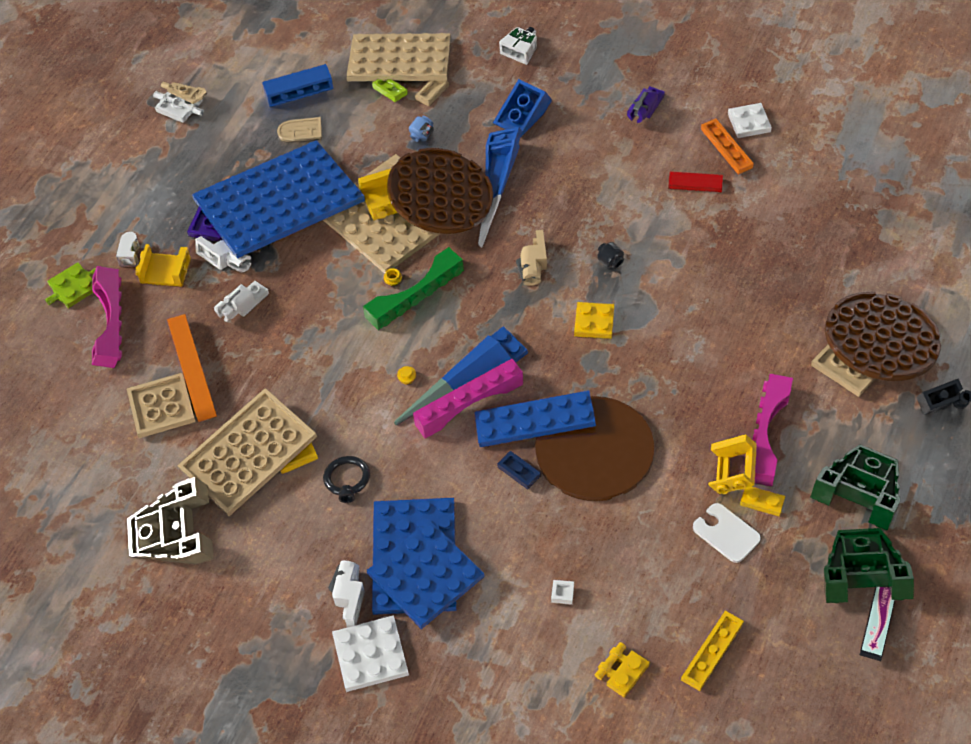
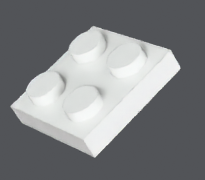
[728,103,772,138]

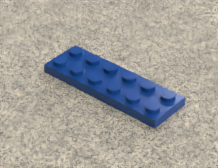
[474,390,596,447]

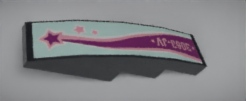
[859,587,895,661]

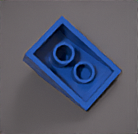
[493,79,552,137]

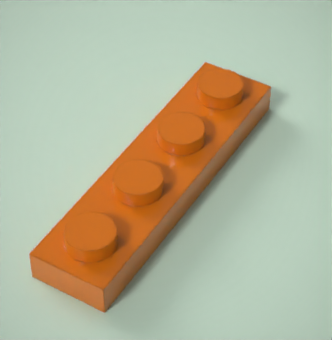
[701,118,754,175]

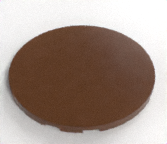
[387,148,493,234]
[825,292,941,381]
[535,396,654,501]

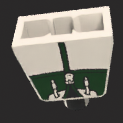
[499,27,537,65]

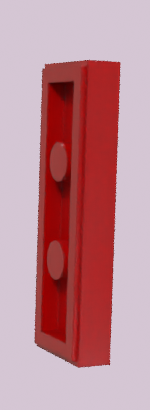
[668,171,723,192]

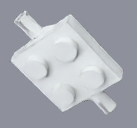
[153,89,204,123]

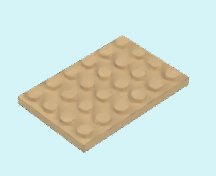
[347,33,451,81]
[177,388,317,516]

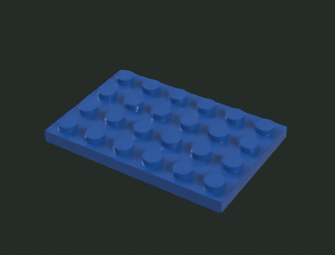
[372,497,457,615]

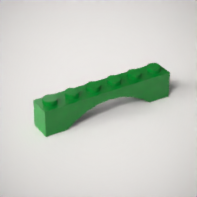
[363,247,464,331]

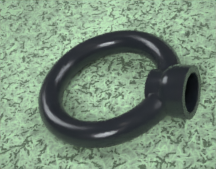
[323,456,370,503]

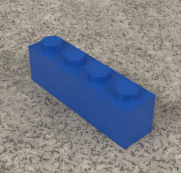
[262,64,334,107]

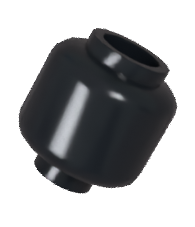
[597,242,624,269]

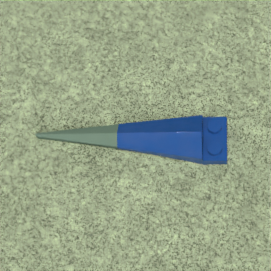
[394,326,528,425]

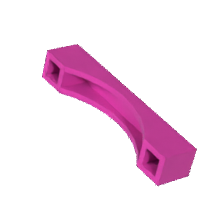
[92,266,122,368]
[413,359,523,439]
[752,374,793,487]

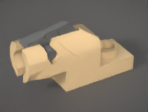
[516,230,547,286]

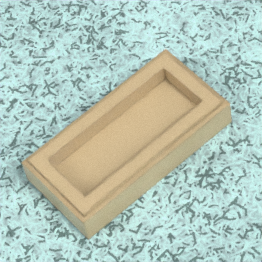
[415,81,449,106]

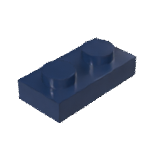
[497,451,541,490]

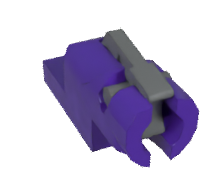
[627,86,665,123]

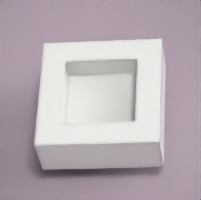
[551,580,574,604]

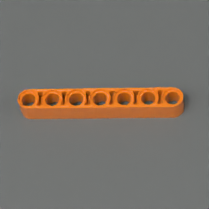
[167,314,217,422]

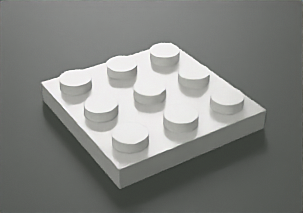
[332,615,409,692]

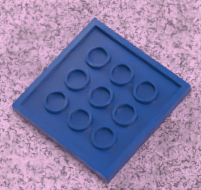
[367,520,485,629]

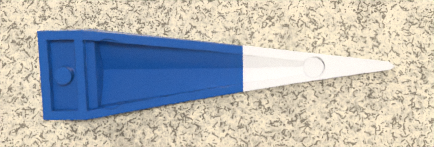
[478,127,522,248]

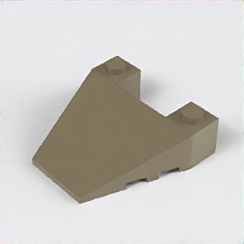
[127,477,214,564]

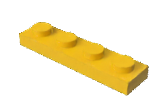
[681,611,744,691]

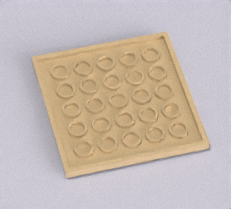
[323,154,440,273]

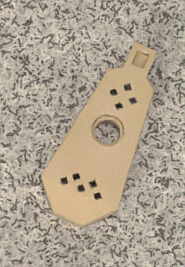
[161,82,207,104]

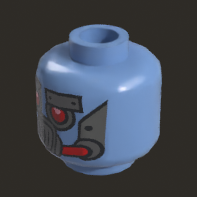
[409,116,434,142]

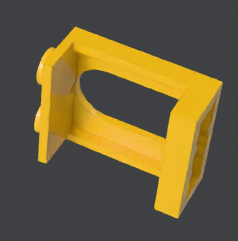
[709,434,757,494]

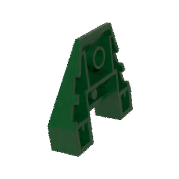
[810,444,900,531]
[824,528,914,603]

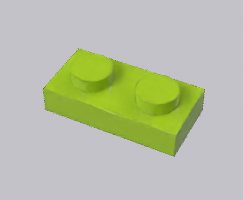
[372,79,408,102]

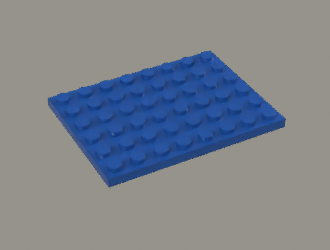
[192,140,365,258]

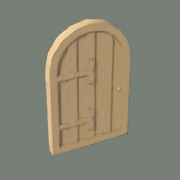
[277,117,322,142]

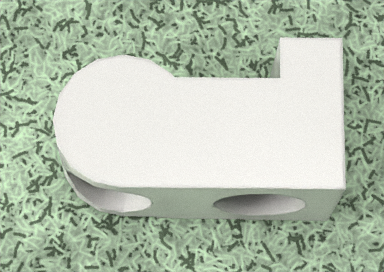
[116,232,140,267]

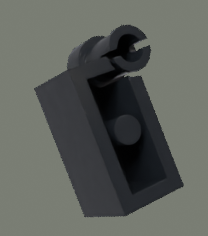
[916,378,971,415]

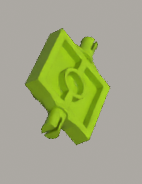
[45,262,96,309]

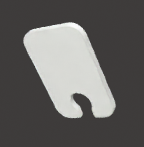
[693,503,760,563]

